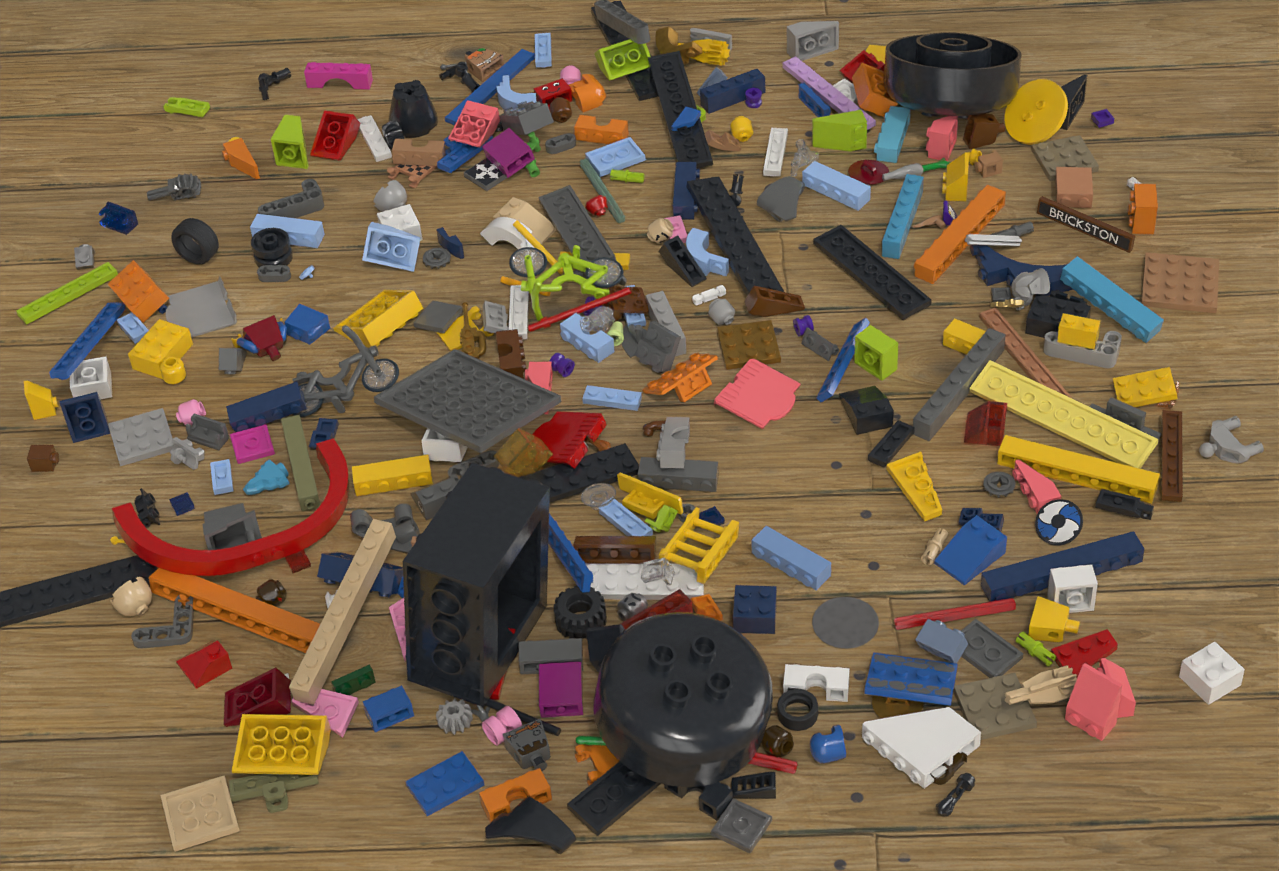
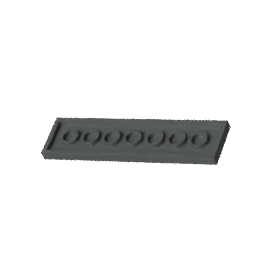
[538,185,616,274]

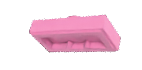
[664,216,687,243]

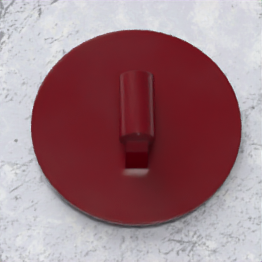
[848,160,889,185]

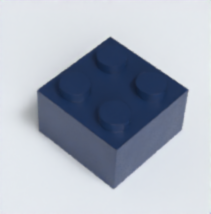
[733,585,777,634]

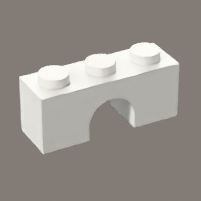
[783,664,849,702]

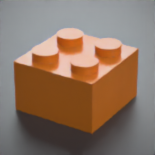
[1128,184,1158,234]

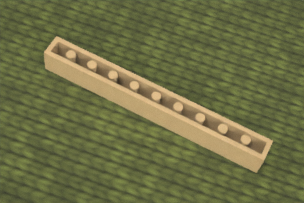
[289,519,396,705]

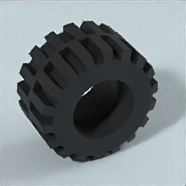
[554,585,607,641]

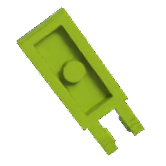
[163,97,210,117]

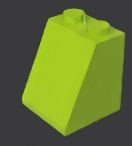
[271,115,308,169]

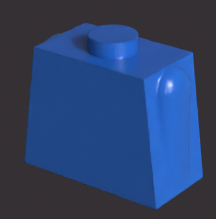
[284,304,331,345]

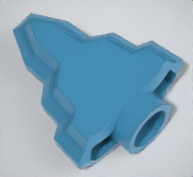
[243,460,289,495]

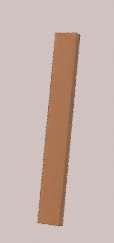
[979,307,1073,399]

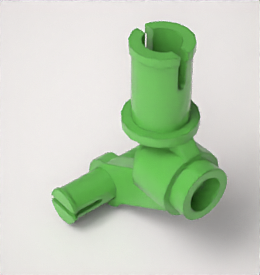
[524,132,541,177]

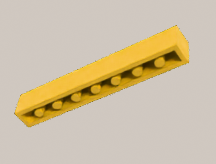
[997,435,1160,504]

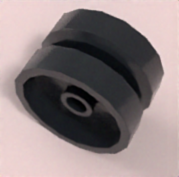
[251,227,293,267]

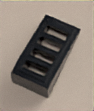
[731,772,776,799]

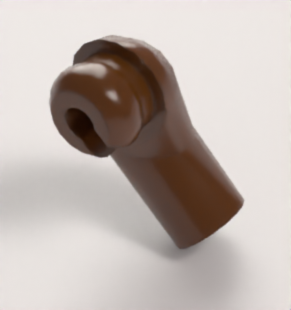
[642,421,666,436]

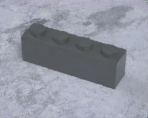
[638,457,719,492]

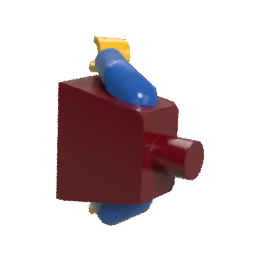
[231,315,287,361]

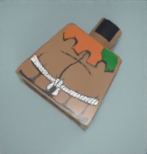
[465,48,504,82]

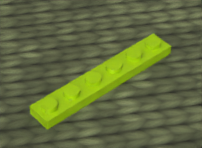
[16,262,118,325]

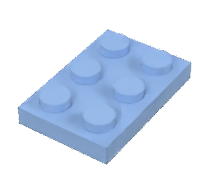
[585,137,646,177]

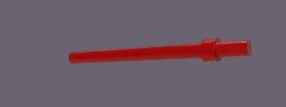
[528,287,632,332]

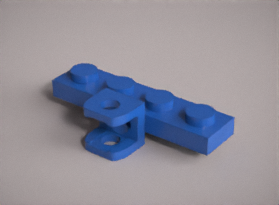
[437,135,493,173]

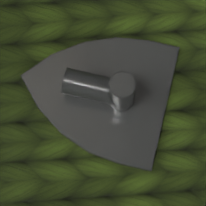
[622,324,647,358]

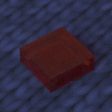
[285,549,311,574]

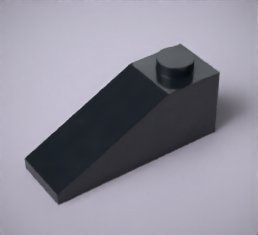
[658,235,707,287]

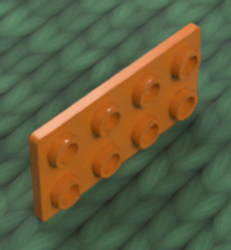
[642,353,718,402]

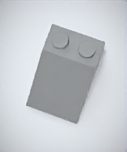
[787,21,839,61]

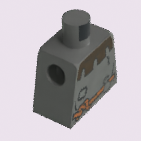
[503,719,551,771]

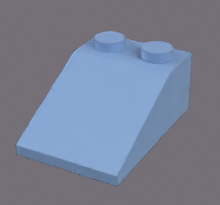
[362,222,421,272]

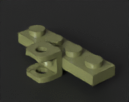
[229,774,319,813]

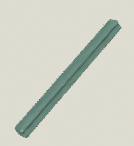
[580,158,626,223]

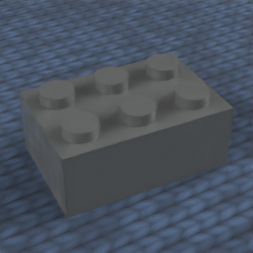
[499,101,554,135]

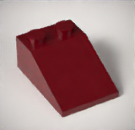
[223,667,291,727]

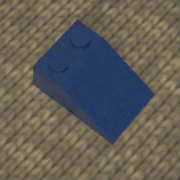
[59,392,110,443]

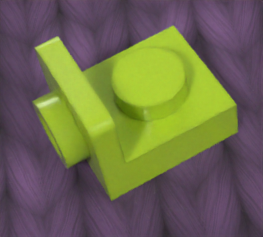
[645,505,678,533]

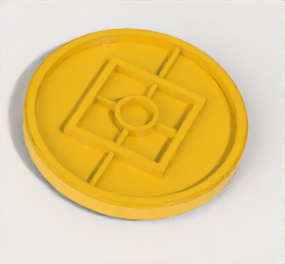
[1004,79,1068,145]

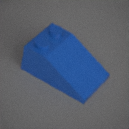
[934,515,1007,585]

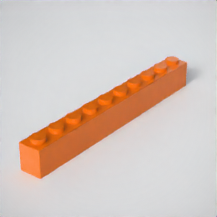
[149,568,320,653]

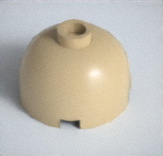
[110,577,152,616]

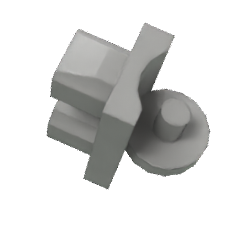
[170,437,205,470]

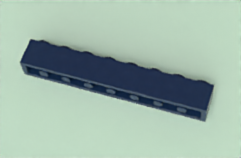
[981,531,1145,602]

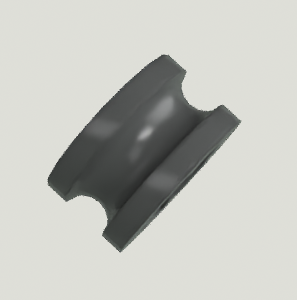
[678,503,695,523]

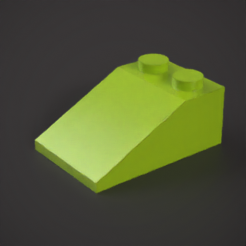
[812,110,867,151]

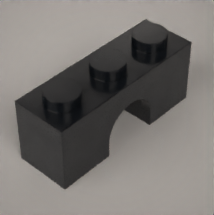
[664,782,733,821]

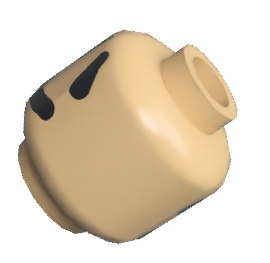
[647,218,674,244]

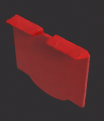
[521,411,607,469]

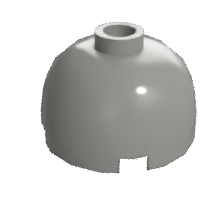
[373,180,407,212]

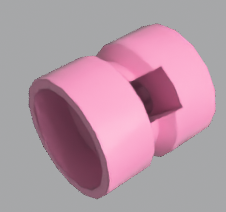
[482,706,522,746]

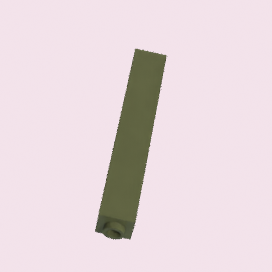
[281,415,320,512]

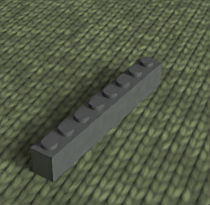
[913,328,1006,441]

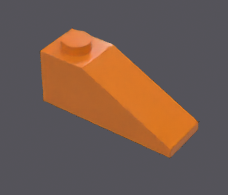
[222,138,260,179]

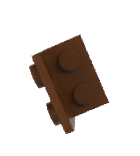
[604,286,649,326]

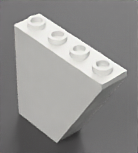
[862,707,981,789]

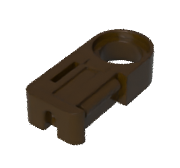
[930,752,967,785]

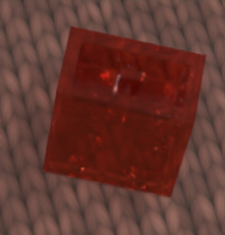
[964,401,1007,446]

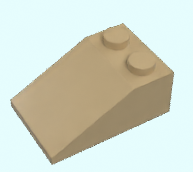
[493,197,556,245]

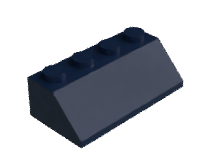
[317,551,403,597]

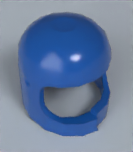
[810,724,846,764]

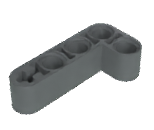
[258,179,324,218]

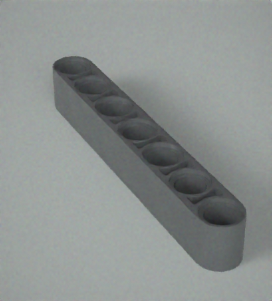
[594,0,651,44]

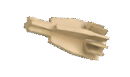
[1005,666,1077,705]

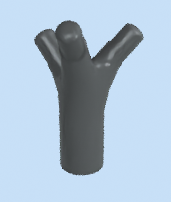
[471,705,490,722]

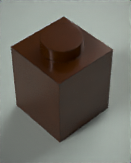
[27,445,59,472]

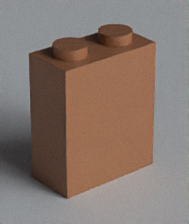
[1055,167,1093,208]

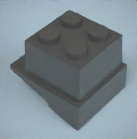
[202,503,262,550]

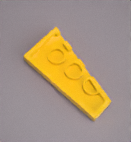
[886,452,942,522]

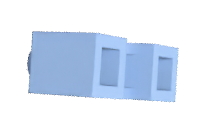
[560,313,615,363]

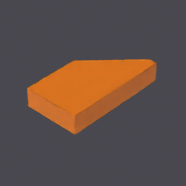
[690,594,723,621]

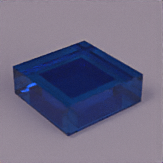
[169,492,195,516]
[699,506,725,531]

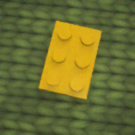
[1113,367,1178,407]

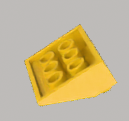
[333,290,423,348]
[232,714,331,775]

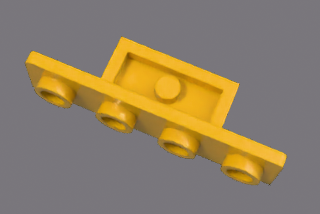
[617,473,683,519]

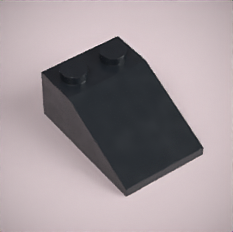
[1060,74,1088,130]
[839,386,894,435]

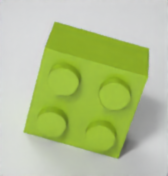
[855,325,898,381]

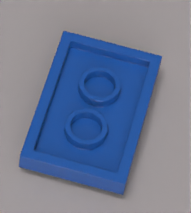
[405,751,485,816]

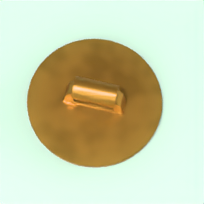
[872,695,924,719]

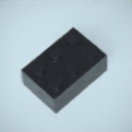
[1025,294,1091,338]

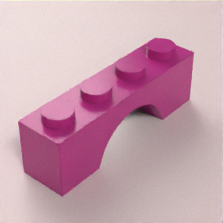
[304,62,373,90]

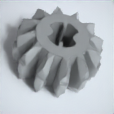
[436,698,473,735]

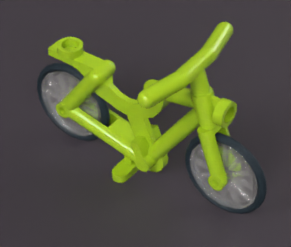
[509,245,624,321]

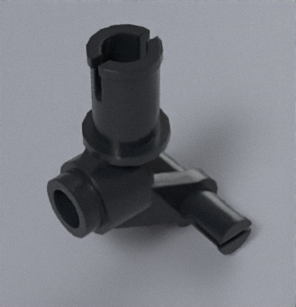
[439,62,480,92]
[258,68,291,100]
[729,174,744,218]

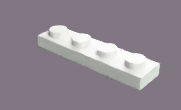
[358,115,392,162]
[763,128,788,176]
[509,285,529,339]

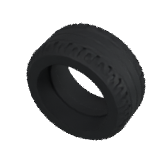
[171,218,219,265]

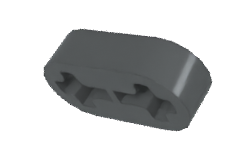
[545,133,576,154]
[257,265,291,282]

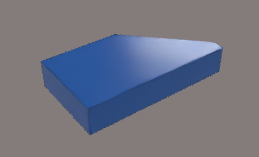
[671,107,701,131]

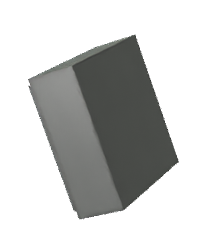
[991,287,1012,302]

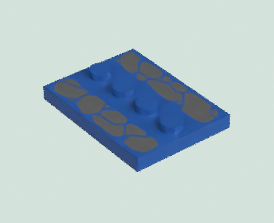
[865,652,958,706]

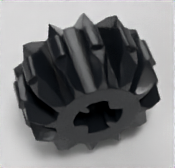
[382,121,404,150]

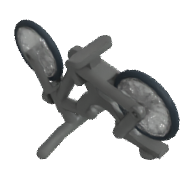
[292,325,399,417]

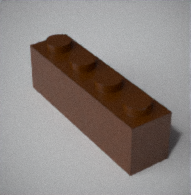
[573,536,656,564]

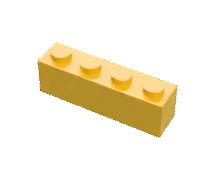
[352,455,433,496]

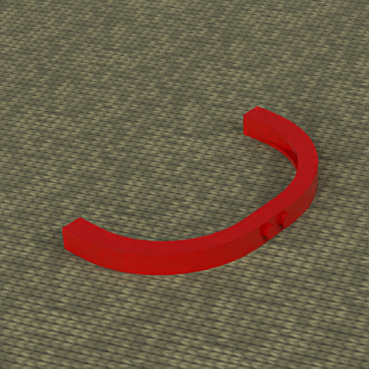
[112,438,349,576]

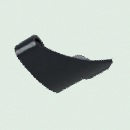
[485,796,576,854]

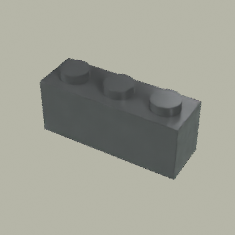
[519,638,583,674]

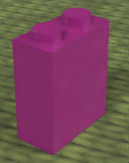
[482,128,535,178]
[539,662,583,718]

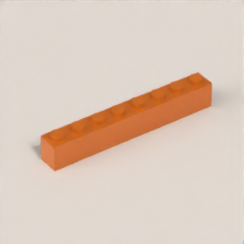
[914,185,1006,284]

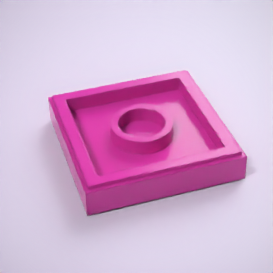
[230,425,275,464]

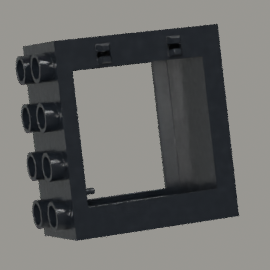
[403,463,550,707]

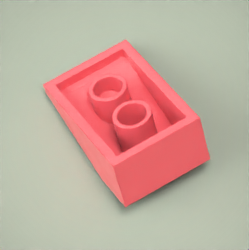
[1065,663,1123,741]

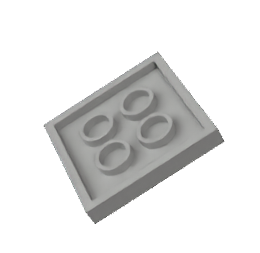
[108,408,174,466]

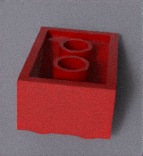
[310,110,361,161]

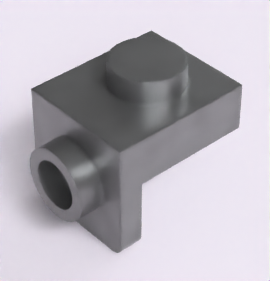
[74,244,95,269]

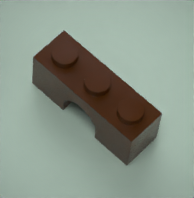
[496,329,526,379]

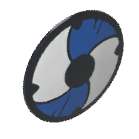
[1035,499,1083,546]

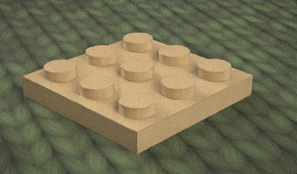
[160,775,240,852]

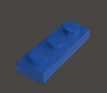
[799,83,831,117]

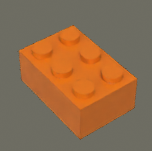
[852,63,898,117]
[108,260,169,323]

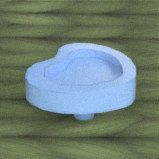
[299,265,315,280]

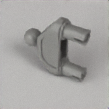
[1199,416,1264,464]

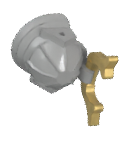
[990,268,1050,310]

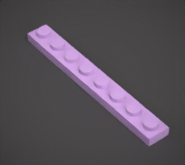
[783,56,876,130]

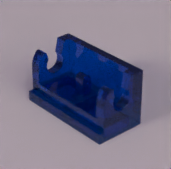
[99,201,138,235]

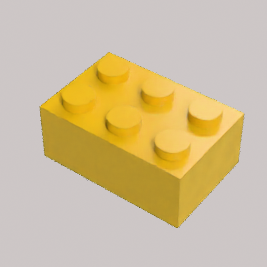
[128,319,193,379]

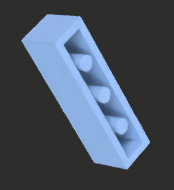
[802,161,871,211]
[250,214,325,248]

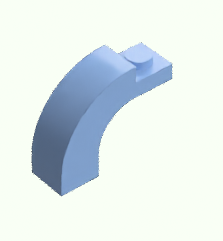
[496,75,537,110]
[686,228,729,276]

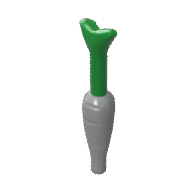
[882,158,951,181]

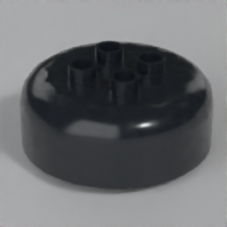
[884,32,1022,119]
[593,612,773,787]

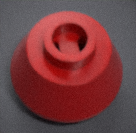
[585,195,608,217]

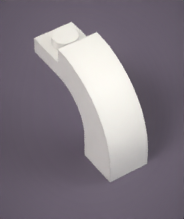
[480,217,537,257]

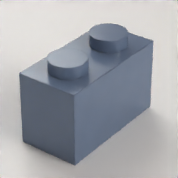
[915,619,968,663]

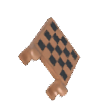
[387,164,437,188]

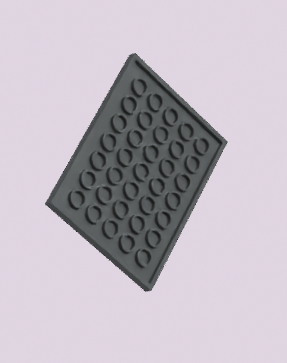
[374,349,561,453]

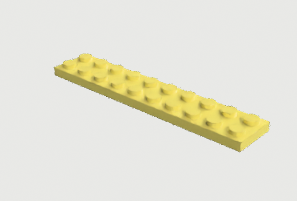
[969,360,1158,469]

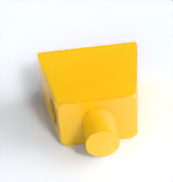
[1028,596,1080,642]

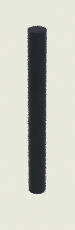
[485,698,561,736]

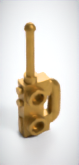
[460,302,487,359]

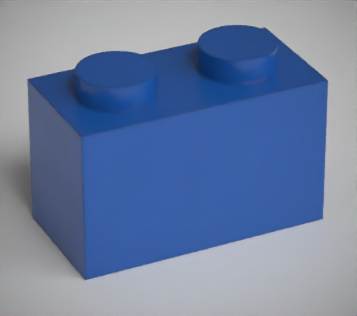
[363,685,414,732]

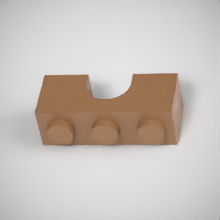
[392,139,446,166]

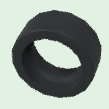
[777,689,818,731]

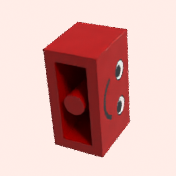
[533,78,572,110]

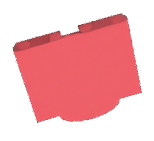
[714,359,801,429]

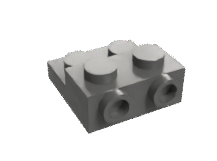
[635,321,681,373]

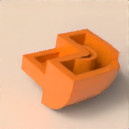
[569,74,606,112]

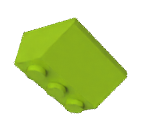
[594,39,651,81]

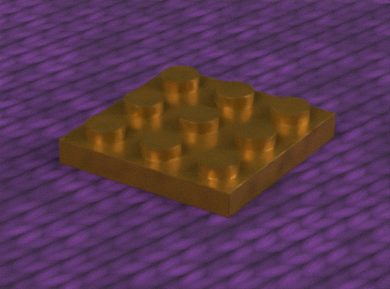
[717,320,781,370]

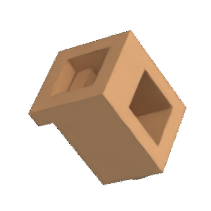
[974,150,1003,178]

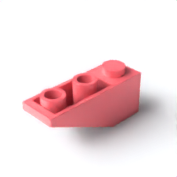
[1012,460,1061,514]

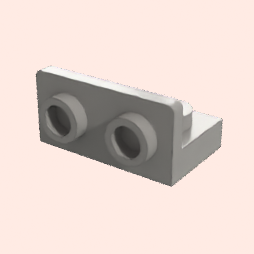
[482,301,509,333]

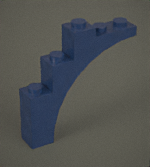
[970,245,1073,296]

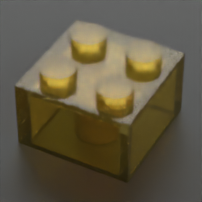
[494,428,553,477]

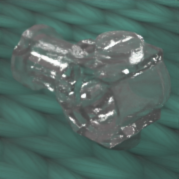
[580,306,616,332]

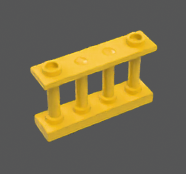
[659,507,739,584]

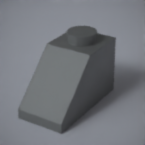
[219,348,247,374]

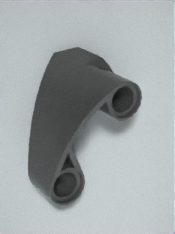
[757,176,805,222]
[350,504,420,553]

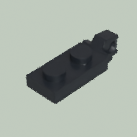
[1095,489,1154,520]

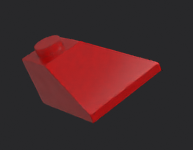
[176,640,233,689]

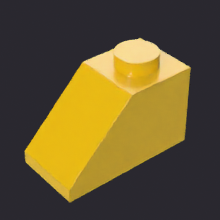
[24,380,59,420]

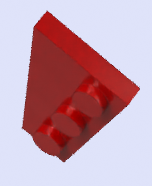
[1051,629,1118,678]

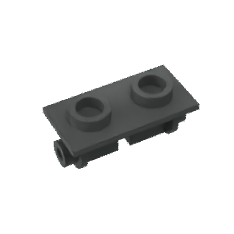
[801,327,839,361]

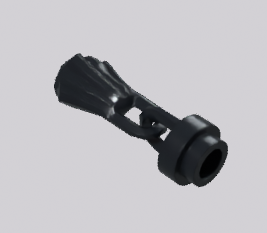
[936,773,975,816]

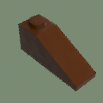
[744,286,805,317]

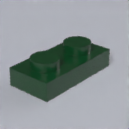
[331,664,376,695]

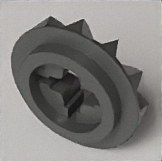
[423,247,451,269]
[983,472,1015,498]

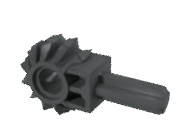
[147,173,201,201]

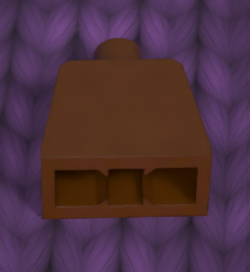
[963,114,1005,149]

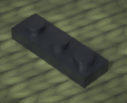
[868,420,915,468]

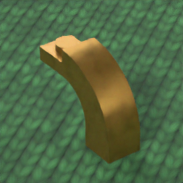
[655,26,702,64]

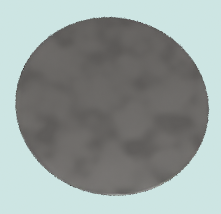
[812,597,879,649]

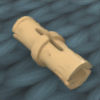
[921,528,948,565]

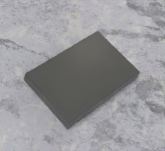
[961,619,1024,678]

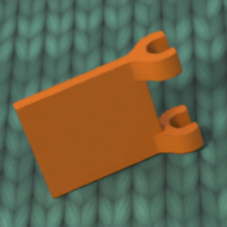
[575,745,619,786]

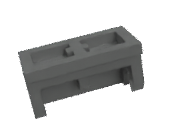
[186,413,229,451]

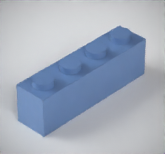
[751,526,831,591]

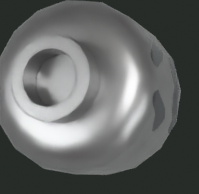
[617,592,648,623]

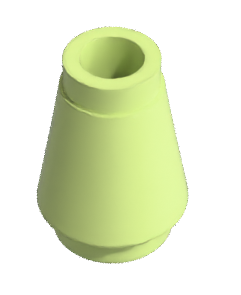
[607,321,624,346]

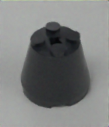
[388,80,438,138]

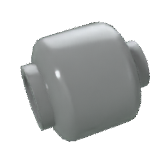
[708,298,735,325]

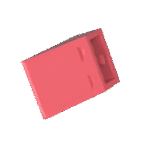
[449,100,500,148]

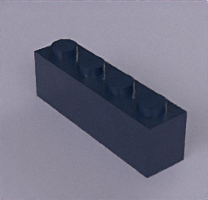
[700,69,766,114]
[673,162,700,220]
[226,381,307,433]

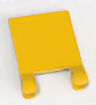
[436,306,494,352]

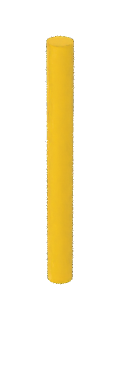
[513,220,564,275]

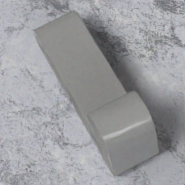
[1043,331,1122,368]

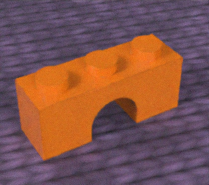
[574,115,629,144]
[479,768,552,823]

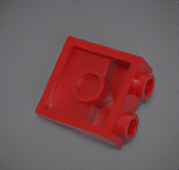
[839,50,885,83]

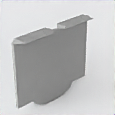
[166,275,237,338]

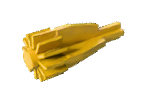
[678,39,730,66]

